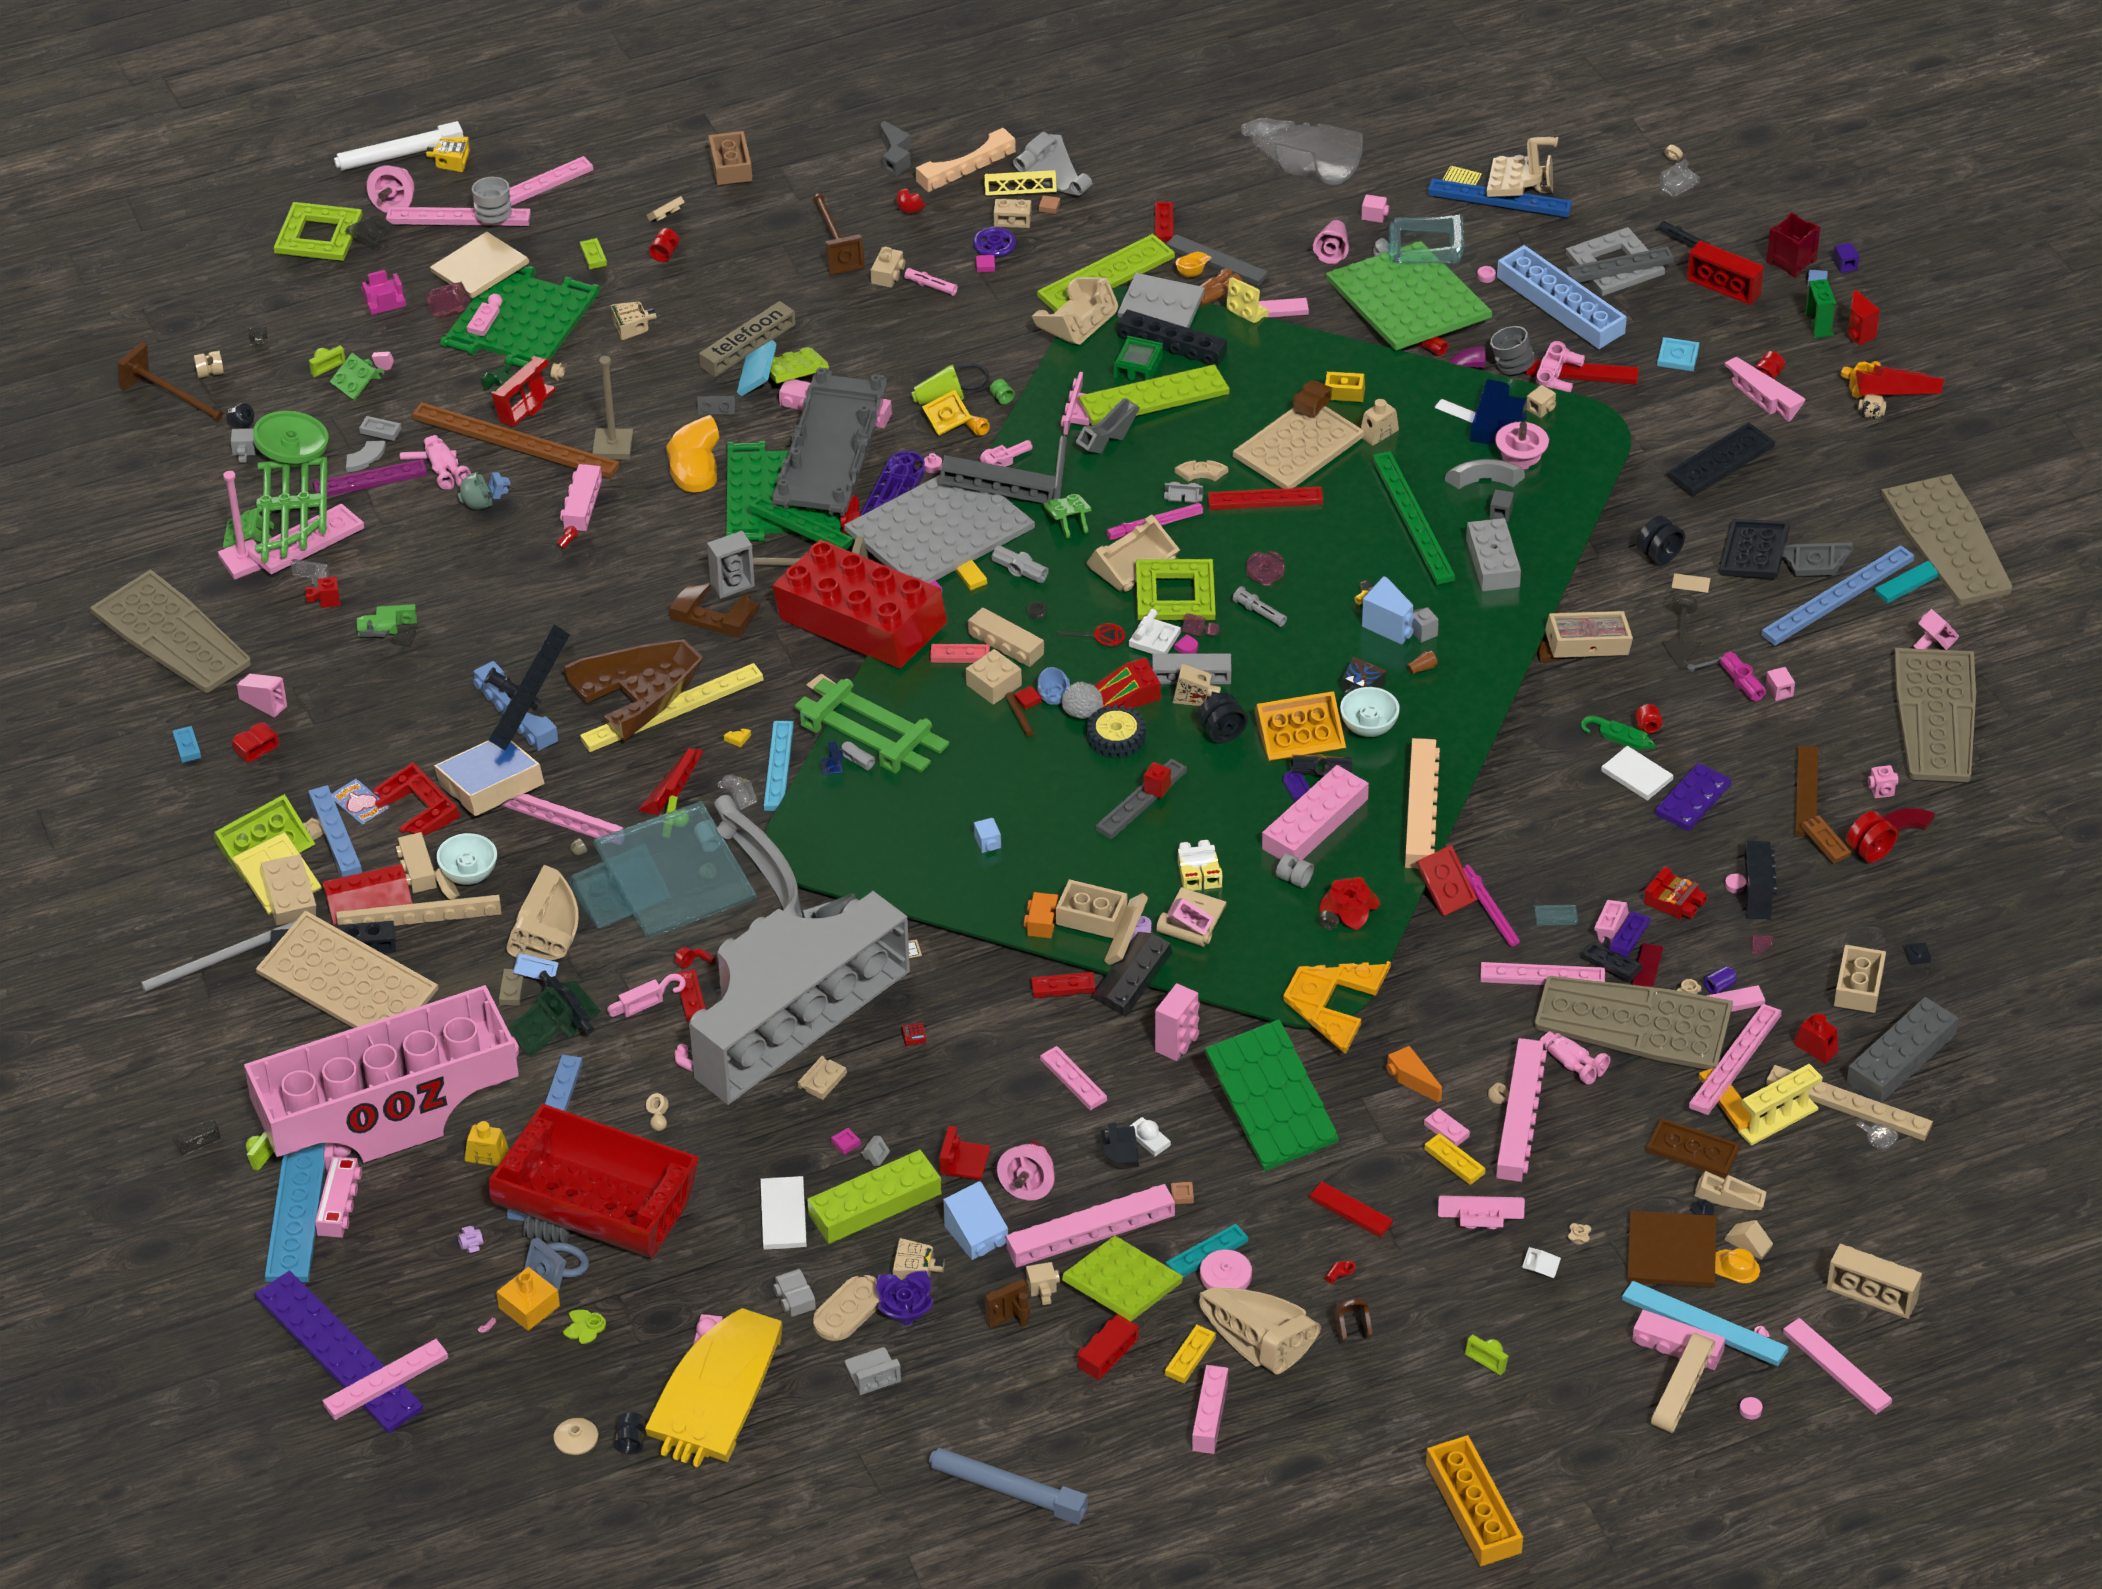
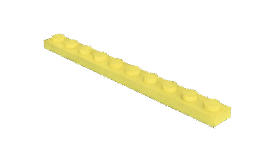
[580,663,763,752]

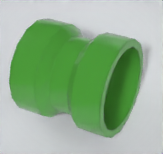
[990,379,1015,405]

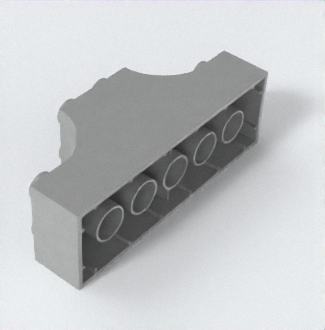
[689,891,910,1105]

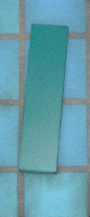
[1874,561,1938,604]
[1166,1224,1248,1277]

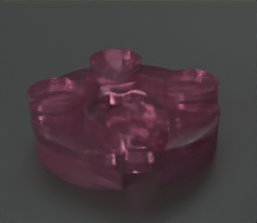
[1247,551,1285,585]

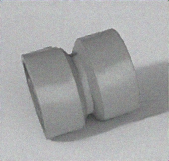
[1276,853,1314,888]

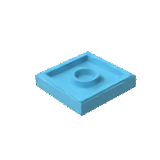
[1657,337,1700,371]

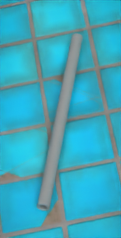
[141,920,297,992]

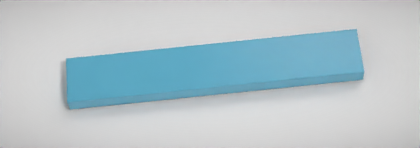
[764,721,794,811]

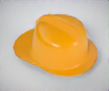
[1715,1248,1760,1283]

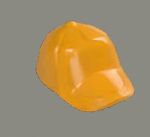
[1176,252,1212,278]

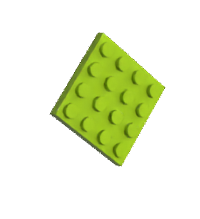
[1062,1235,1183,1321]

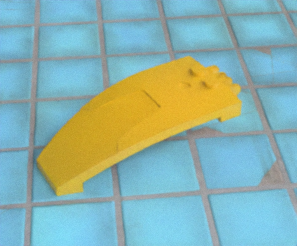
[645,1308,783,1467]

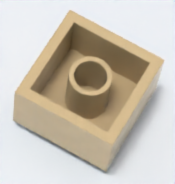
[966,649,1022,705]

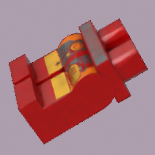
[1644,867,1707,920]

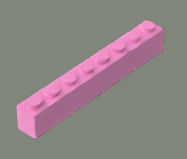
[1497,1038,1547,1182]
[1006,1184,1175,1268]

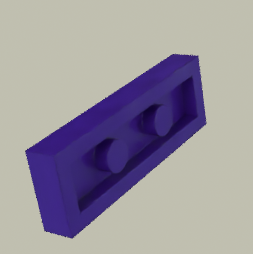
[1609,911,1651,957]

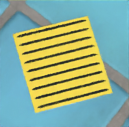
[1443,166,1482,185]

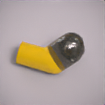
[1354,580,1373,605]

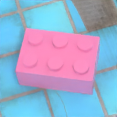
[1155,983,1200,1061]

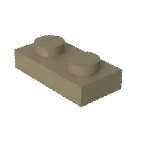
[499,969,525,1005]

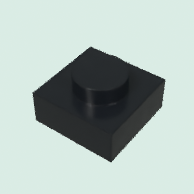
[1905,942,1931,965]

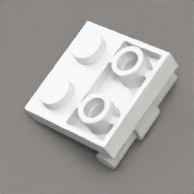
[1129,609,1181,654]

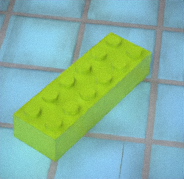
[808,1150,941,1244]

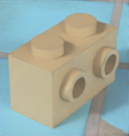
[994,199,1031,228]

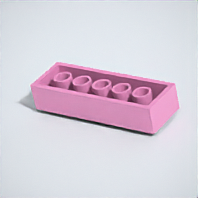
[1262,765,1369,861]

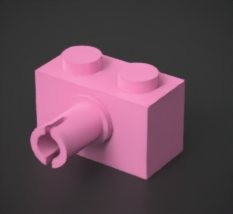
[1913,609,1960,650]

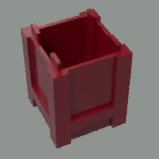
[1766,212,1821,278]

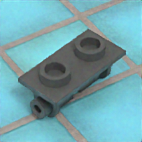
[697,396,735,415]

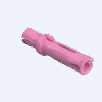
[904,268,958,296]

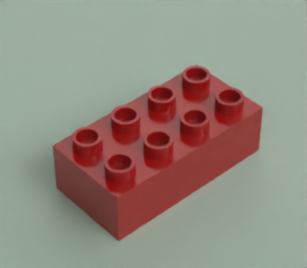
[773,540,947,669]

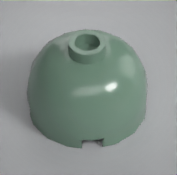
[458,471,493,510]

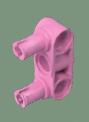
[1536,341,1585,393]

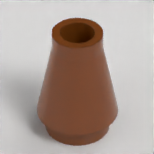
[1407,651,1438,675]

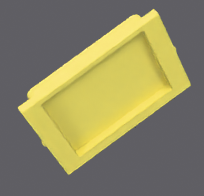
[232,832,322,915]

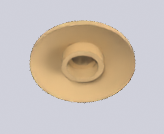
[554,1418,598,1455]

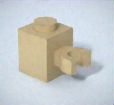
[1026,1262,1060,1305]

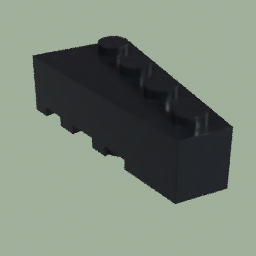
[1744,841,1777,920]

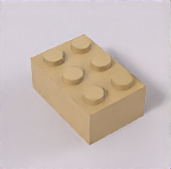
[261,854,316,926]
[1056,879,1127,939]
[1834,945,1886,1013]

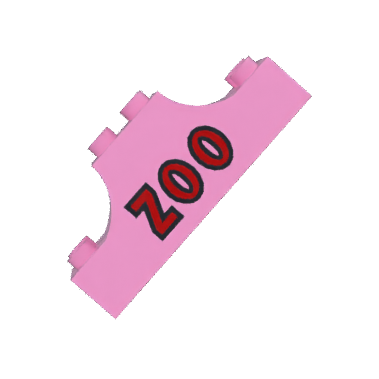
[244,985,519,1163]

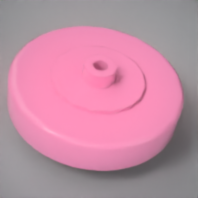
[1200,1250,1252,1289]

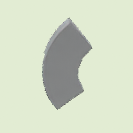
[346,441,386,472]

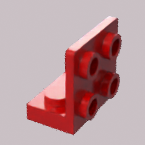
[939,1126,990,1180]

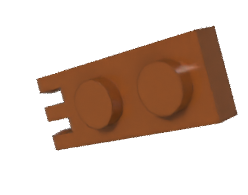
[1801,815,1851,864]

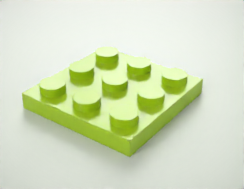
[769,347,829,383]

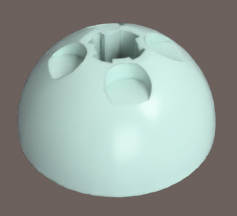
[1340,687,1399,737]
[437,833,497,885]

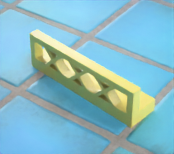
[985,170,1057,196]

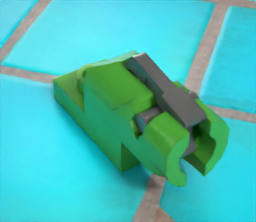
[357,604,417,638]

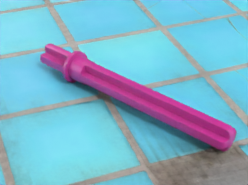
[1107,503,1203,540]
[1463,864,1520,947]

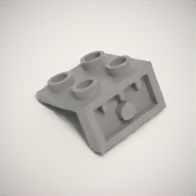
[845,1347,901,1395]

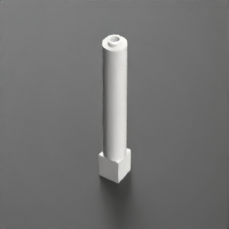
[334,121,463,171]

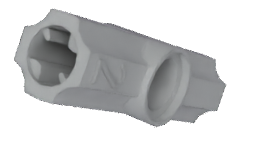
[992,545,1048,583]

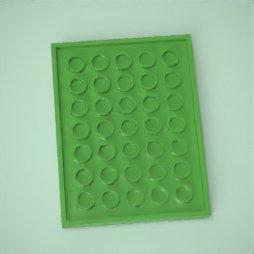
[1326,241,1492,350]

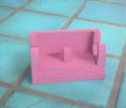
[1595,900,1629,944]

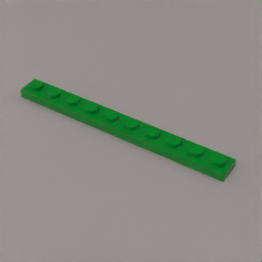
[1373,451,1455,585]

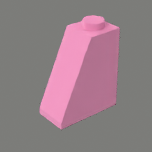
[237,674,287,718]

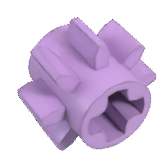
[458,1226,483,1253]

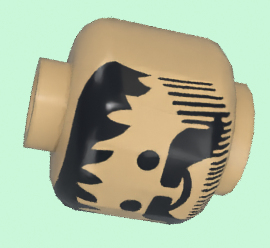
[1858,394,1887,420]

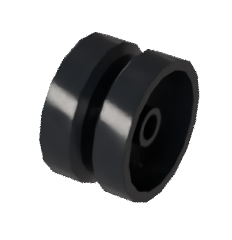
[1636,515,1686,565]
[1197,692,1248,743]

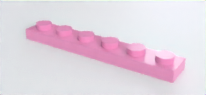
[323,1339,448,1420]

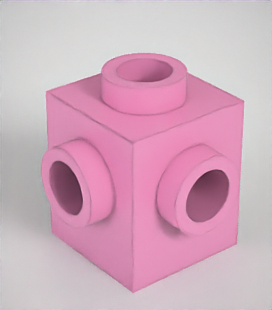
[1868,765,1898,798]

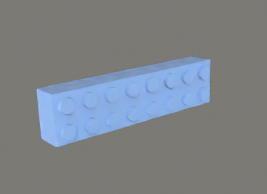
[1497,245,1627,349]

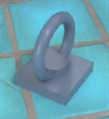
[524,1237,589,1293]

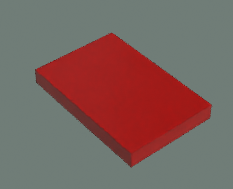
[1416,845,1478,917]

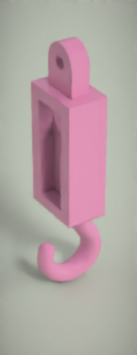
[607,974,686,1017]

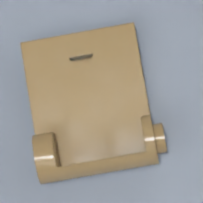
[1157,887,1226,947]

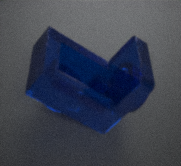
[821,741,844,775]

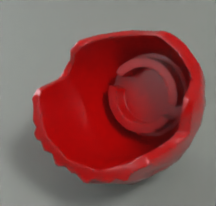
[897,189,926,214]

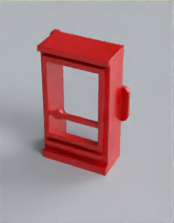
[491,356,556,427]

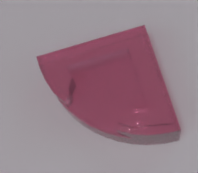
[1752,935,1773,955]

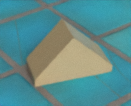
[1725,1220,1773,1260]

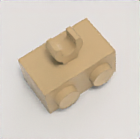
[871,247,905,288]

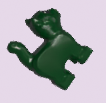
[481,363,517,392]

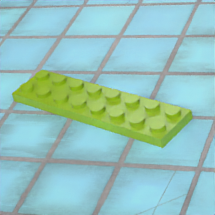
[1037,234,1175,312]
[1078,365,1229,426]

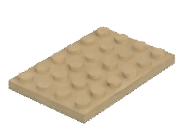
[1233,406,1365,489]

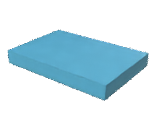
[737,340,776,396]

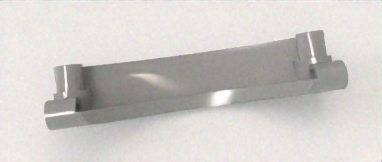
[714,795,802,918]

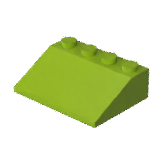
[214,794,315,883]

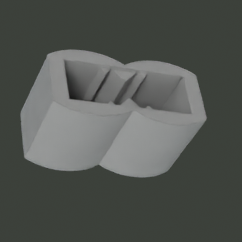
[773,1269,816,1317]

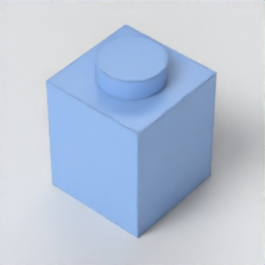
[974,818,1001,853]

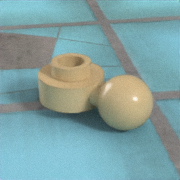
[646,1093,668,1131]

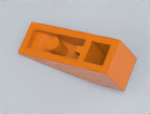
[1386,1046,1442,1102]

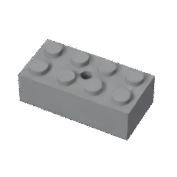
[1466,518,1521,591]

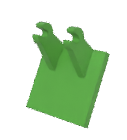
[330,353,384,400]
[1043,494,1091,538]
[223,507,274,549]

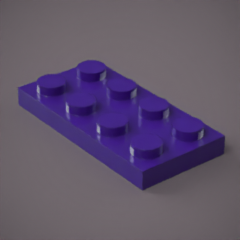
[1655,763,1732,831]

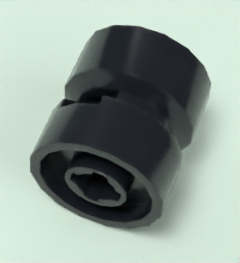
[614,1412,647,1454]

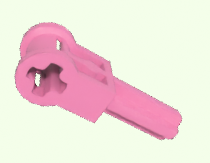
[980,440,1033,467]

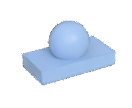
[513,953,558,980]

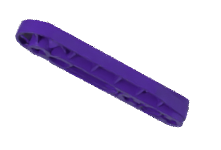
[861,451,925,554]

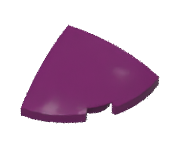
[1450,346,1485,367]

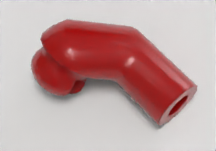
[557,526,578,549]
[1325,1261,1356,1284]

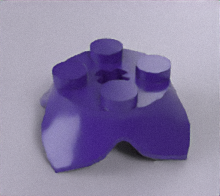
[876,1270,933,1325]

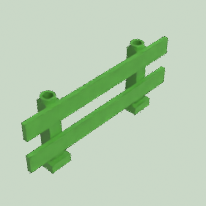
[795,678,949,774]

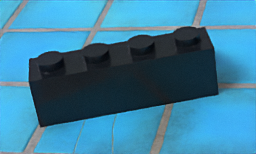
[1092,931,1172,1017]

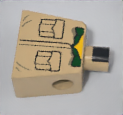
[893,1238,945,1280]

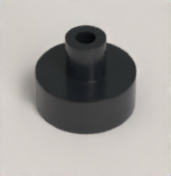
[1692,1199,1714,1216]

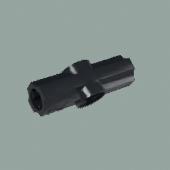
[1290,754,1352,776]

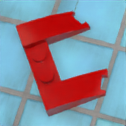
[373,762,460,836]

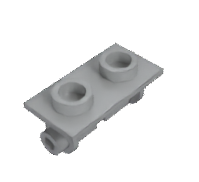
[1164,482,1203,503]

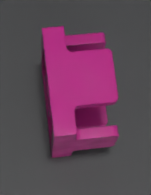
[361,270,406,315]

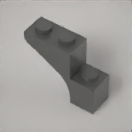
[881,121,911,177]
[1076,398,1140,454]

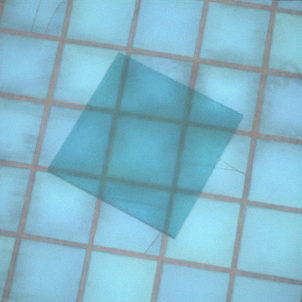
[593,801,756,938]

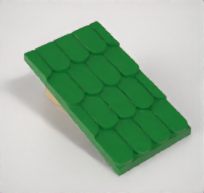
[1205,1019,1339,1172]

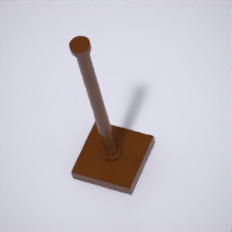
[813,193,865,275]
[118,342,223,422]

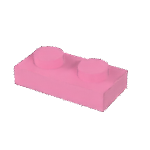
[1424,1109,1470,1146]

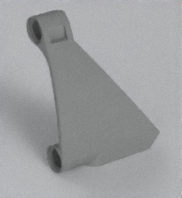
[1013,132,1093,195]

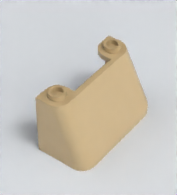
[1032,277,1118,344]
[1087,515,1180,592]

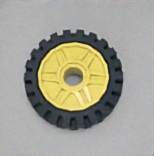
[1087,705,1146,759]

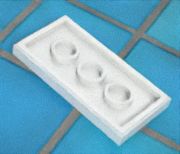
[761,1176,807,1250]

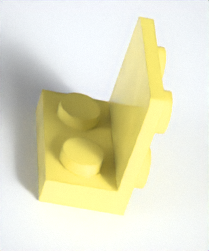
[1226,277,1269,323]

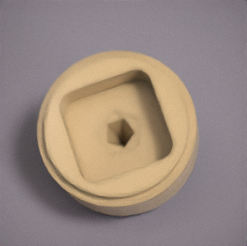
[1664,145,1683,162]

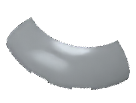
[1445,459,1525,489]

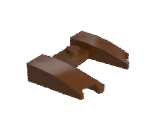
[669,583,760,638]

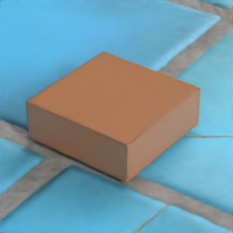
[1039,195,1060,214]
[1171,1182,1194,1204]

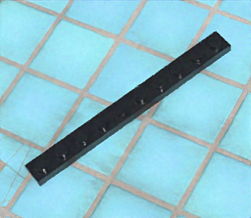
[488,624,570,751]

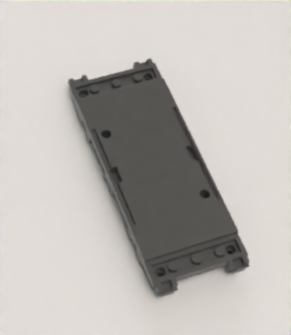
[772,367,887,516]

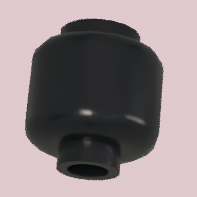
[227,403,255,428]

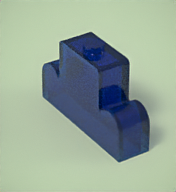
[1470,379,1527,444]

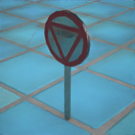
[1057,623,1125,647]

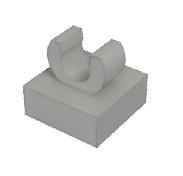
[861,1136,890,1166]

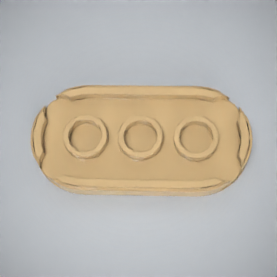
[813,1275,880,1341]

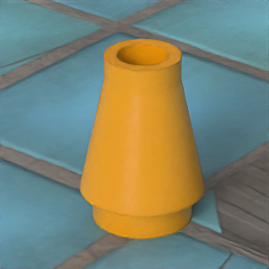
[964,415,990,435]

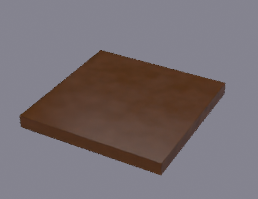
[1627,1211,1717,1288]

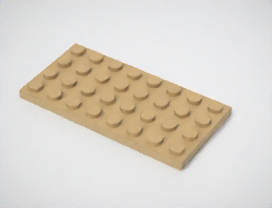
[256,910,439,1028]

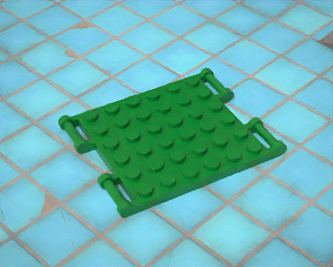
[440,266,600,372]
[726,441,841,542]

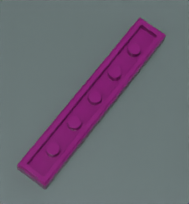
[313,459,427,496]

